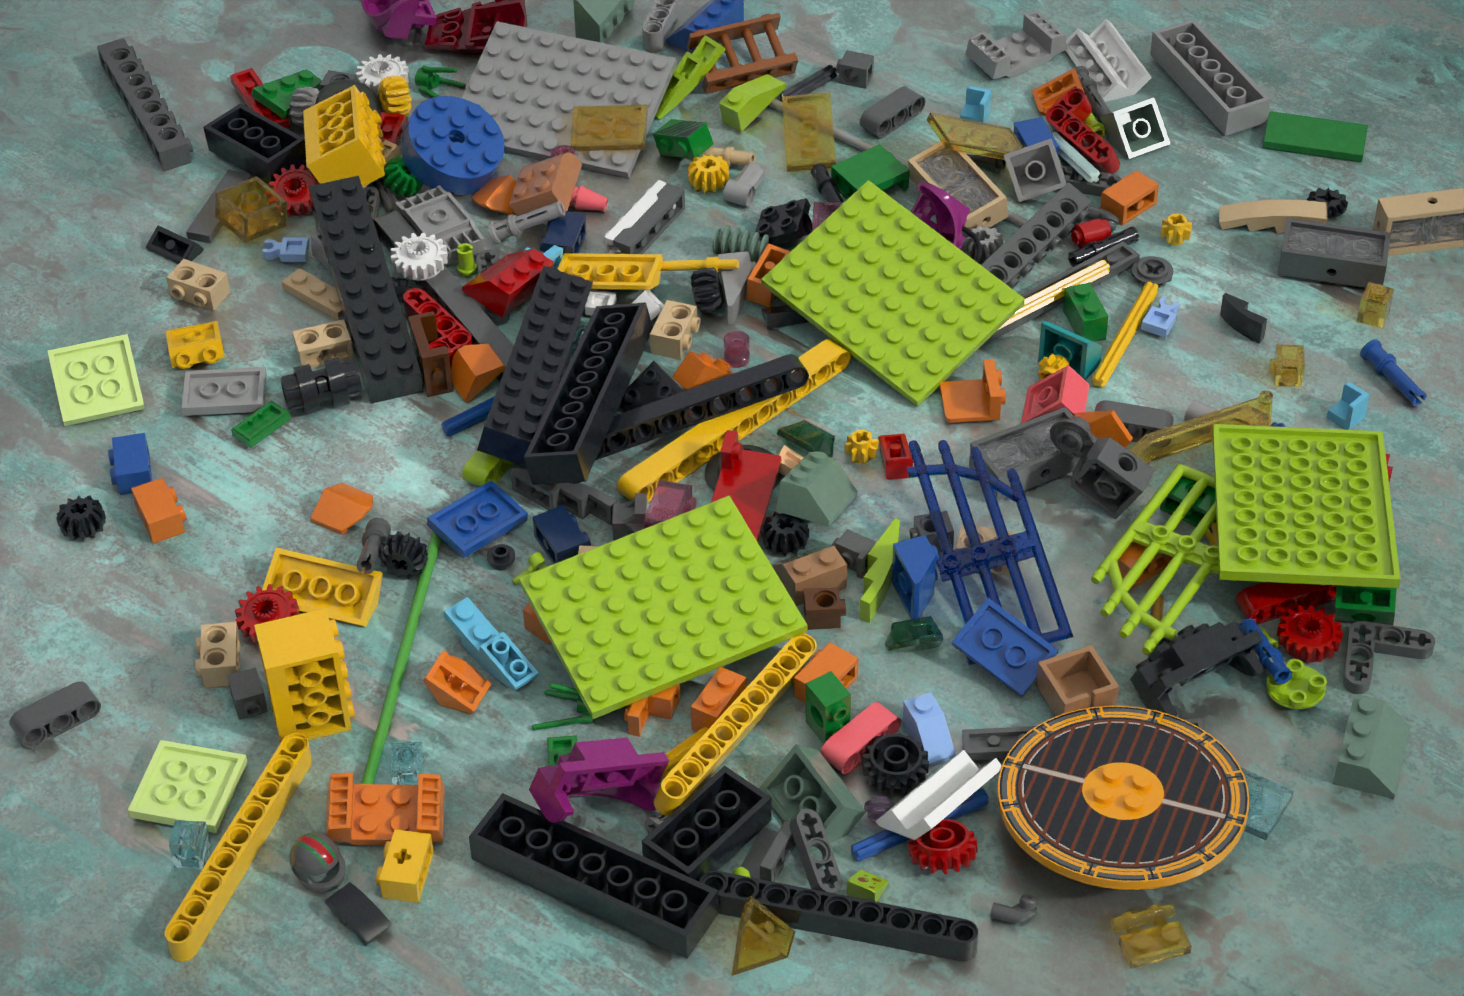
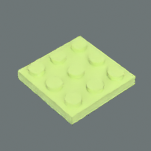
[48,334,145,426]
[128,740,248,833]

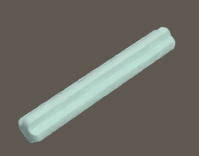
[1052,132,1100,183]

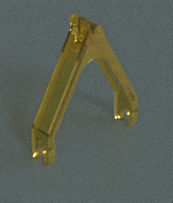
[1130,391,1273,464]

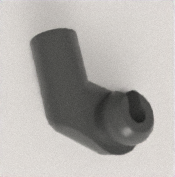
[1087,206,1119,232]
[990,894,1037,924]

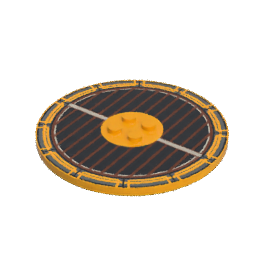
[998,706,1249,890]

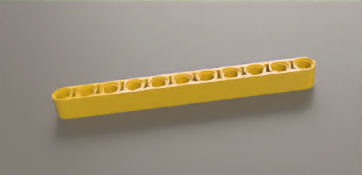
[616,339,851,503]

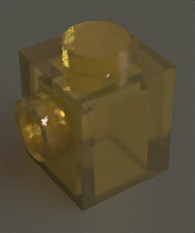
[1357,282,1394,328]
[1269,344,1305,387]

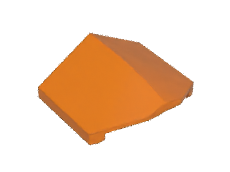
[1032,68,1084,116]
[471,175,517,216]
[451,344,506,403]
[1074,410,1133,448]
[310,483,373,535]
[423,651,491,714]

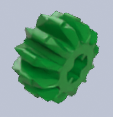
[381,155,423,198]

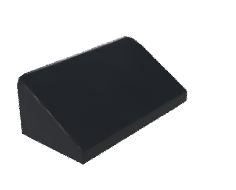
[146,225,204,263]
[762,305,809,329]

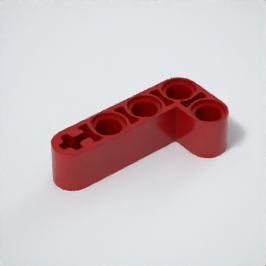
[1046,88,1120,174]
[403,288,472,368]
[1235,582,1337,625]

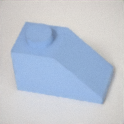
[902,692,956,767]

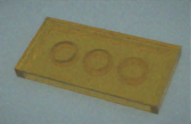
[782,92,836,172]
[926,112,1024,160]

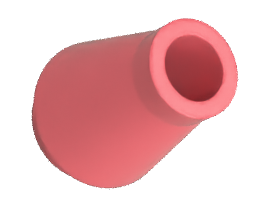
[570,185,608,212]

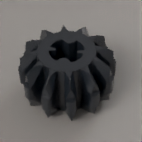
[691,267,724,313]
[56,495,106,542]
[761,511,809,557]
[379,531,428,579]

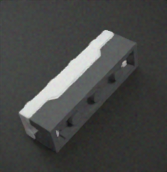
[603,180,685,254]

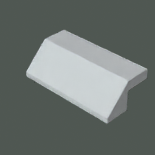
[1065,19,1152,102]
[875,750,1002,840]

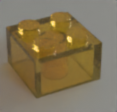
[215,176,287,243]

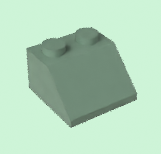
[1100,98,1170,160]

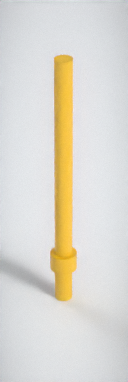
[661,257,739,272]

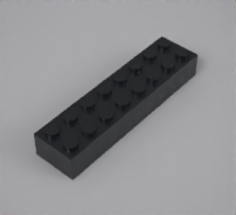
[469,793,719,959]

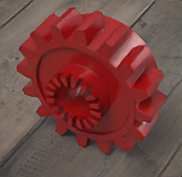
[268,165,320,217]
[235,584,299,643]
[1276,605,1343,663]
[908,819,978,874]

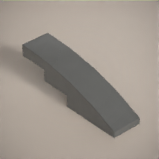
[510,467,617,525]

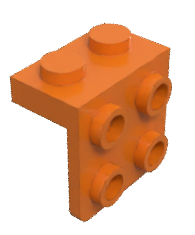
[940,359,1006,423]

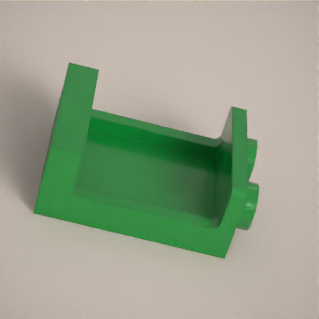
[831,144,910,199]

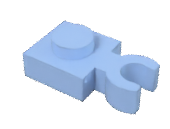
[262,237,309,262]
[1141,296,1179,338]

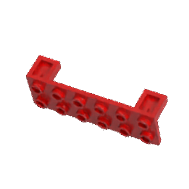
[711,430,782,542]

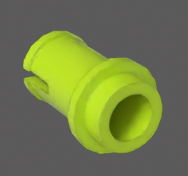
[1083,113,1105,138]
[457,243,477,277]

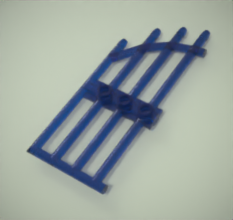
[906,440,1074,665]

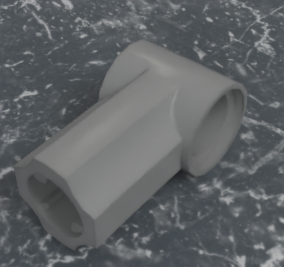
[723,162,765,207]

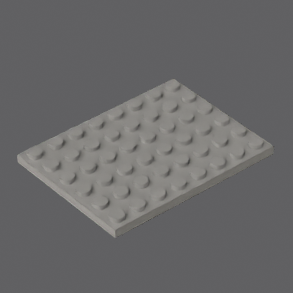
[462,22,677,179]

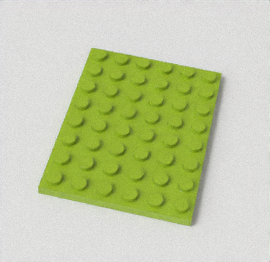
[761,180,1025,407]
[1212,424,1401,588]
[519,496,808,719]

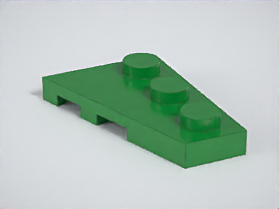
[252,69,322,119]

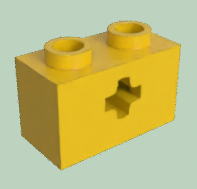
[376,829,434,903]

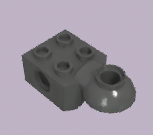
[1050,416,1155,519]

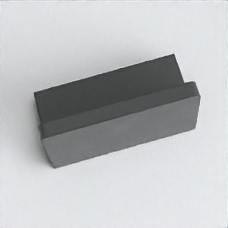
[741,820,796,882]

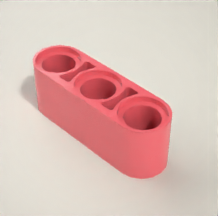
[820,702,902,775]

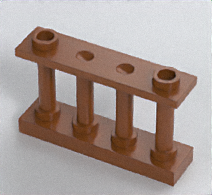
[687,13,798,94]

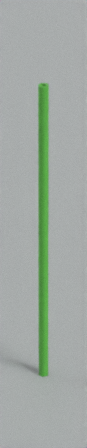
[361,530,442,784]

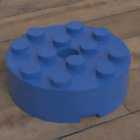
[401,96,505,195]

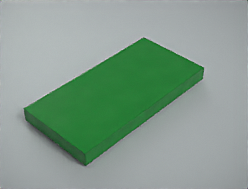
[1263,111,1368,162]

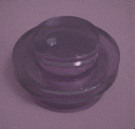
[864,796,895,821]

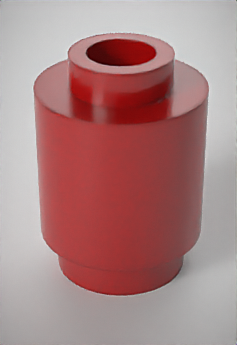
[1071,218,1111,248]

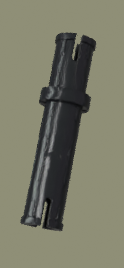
[811,163,844,213]
[1068,226,1139,267]

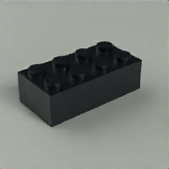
[203,103,307,184]
[642,766,772,882]

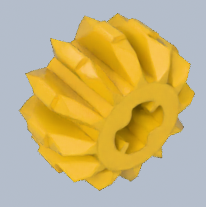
[378,76,412,114]
[688,153,729,194]

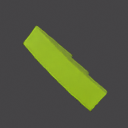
[655,35,726,119]
[859,518,900,623]

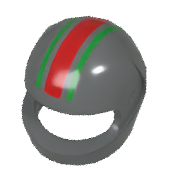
[289,832,346,893]

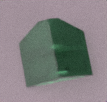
[777,420,835,458]
[885,616,943,652]

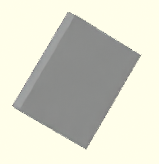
[1004,138,1067,203]

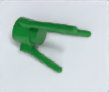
[415,65,466,98]
[532,683,601,730]

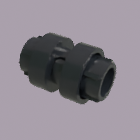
[280,357,362,414]

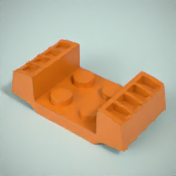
[325,773,445,845]

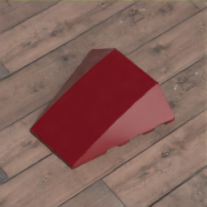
[425,0,528,55]

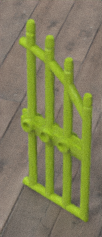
[1091,463,1219,655]

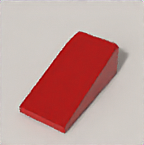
[878,434,913,480]

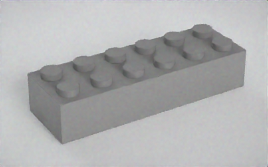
[1150,19,1271,136]

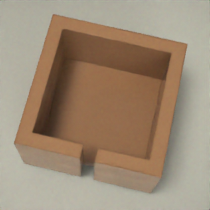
[1036,645,1119,716]

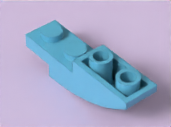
[444,597,539,690]

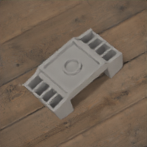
[965,11,1067,79]
[395,185,484,266]

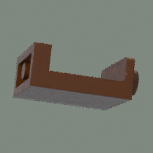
[408,312,453,397]

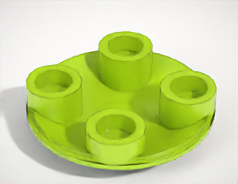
[1266,659,1327,709]

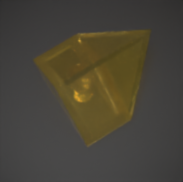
[732,896,795,976]

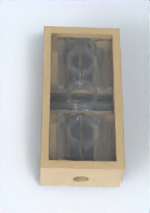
[908,136,1008,234]
[1372,188,1464,256]

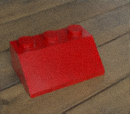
[461,248,554,318]

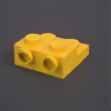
[165,321,225,369]

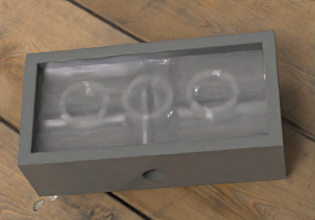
[1278,218,1391,290]
[969,407,1080,501]

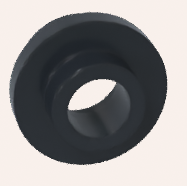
[487,544,516,571]

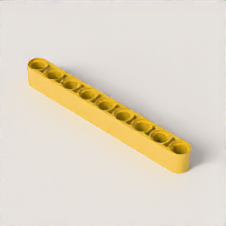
[654,633,817,816]
[164,733,312,962]

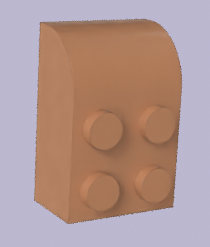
[509,152,582,216]

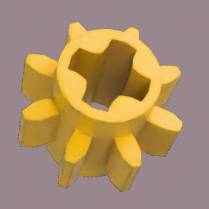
[1160,214,1192,245]
[1037,354,1069,380]
[844,430,879,464]

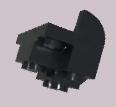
[1130,622,1266,717]

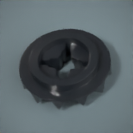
[1307,187,1348,218]

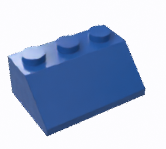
[666,0,744,53]

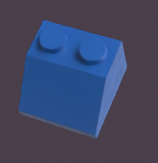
[892,535,939,623]

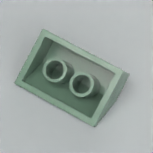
[573,0,634,43]
[776,451,858,527]
[1333,694,1410,799]
[759,744,866,852]

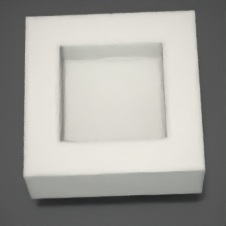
[585,290,617,315]

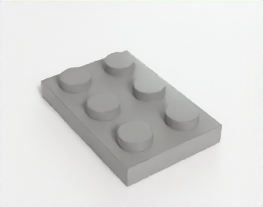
[181,367,267,416]

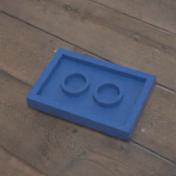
[427,480,528,559]
[952,597,1058,698]

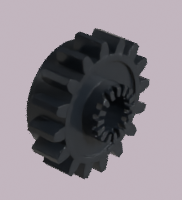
[862,733,929,795]

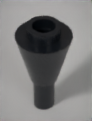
[967,149,1006,174]

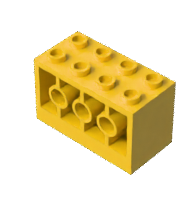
[303,85,386,186]
[254,608,355,743]

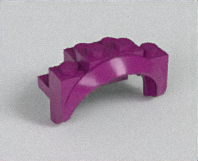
[361,0,437,39]
[910,181,970,250]
[529,737,669,823]

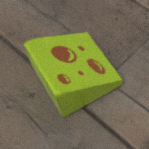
[847,869,889,902]

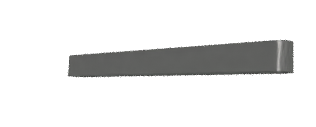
[373,210,514,382]

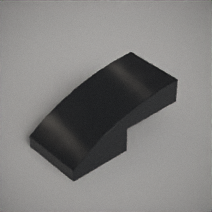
[1220,293,1267,344]
[325,882,392,946]

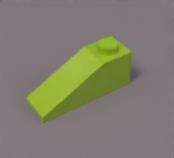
[719,74,787,132]

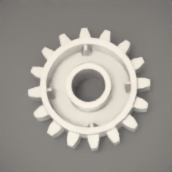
[356,54,409,97]
[390,233,448,281]

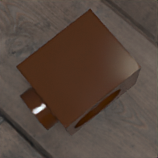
[804,587,846,630]

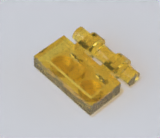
[1111,904,1192,969]

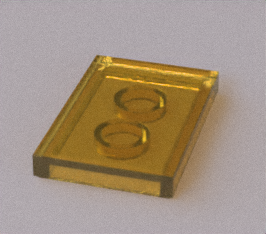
[570,104,648,151]

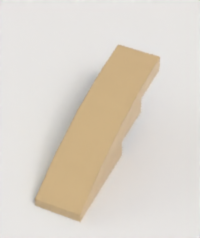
[1219,199,1327,234]

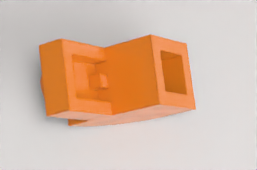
[624,684,681,737]

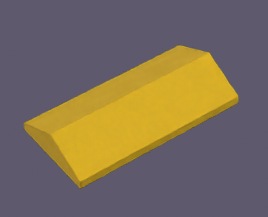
[557,253,663,290]
[262,548,383,628]

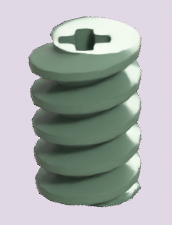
[712,225,769,264]

